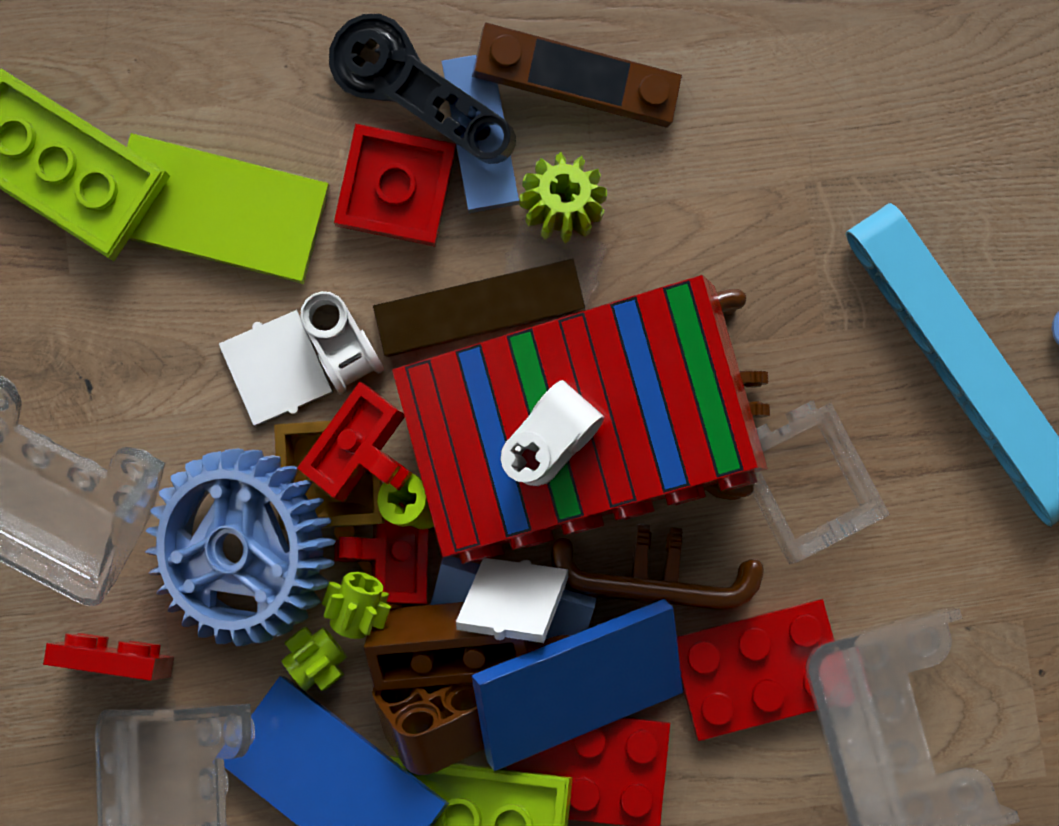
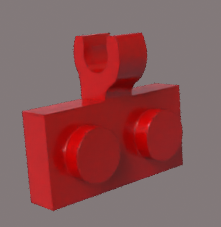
[297,382,412,502]
[334,503,428,605]

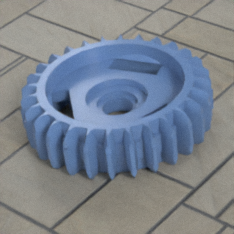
[145,448,336,646]

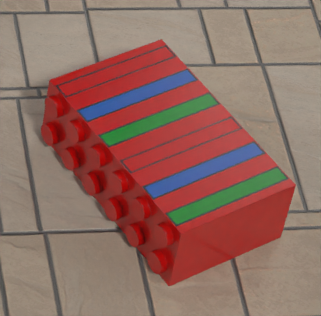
[392,275,768,564]

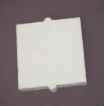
[219,310,333,426]
[456,558,569,643]

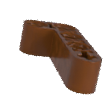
[372,635,570,775]

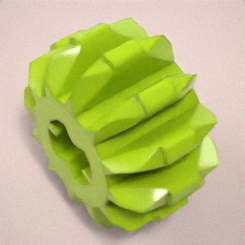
[519,152,607,244]

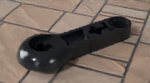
[329,13,516,164]

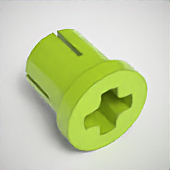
[377,473,434,529]

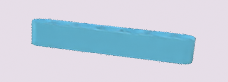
[846,203,1059,527]

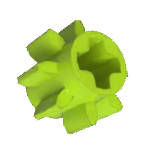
[322,572,391,639]
[281,627,347,691]

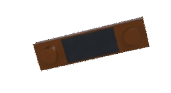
[471,22,682,128]

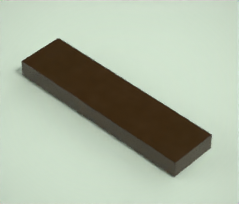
[373,258,585,357]

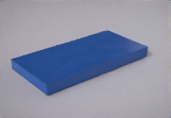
[471,599,683,771]
[218,676,449,826]

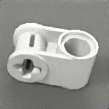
[300,291,385,395]
[501,380,605,486]

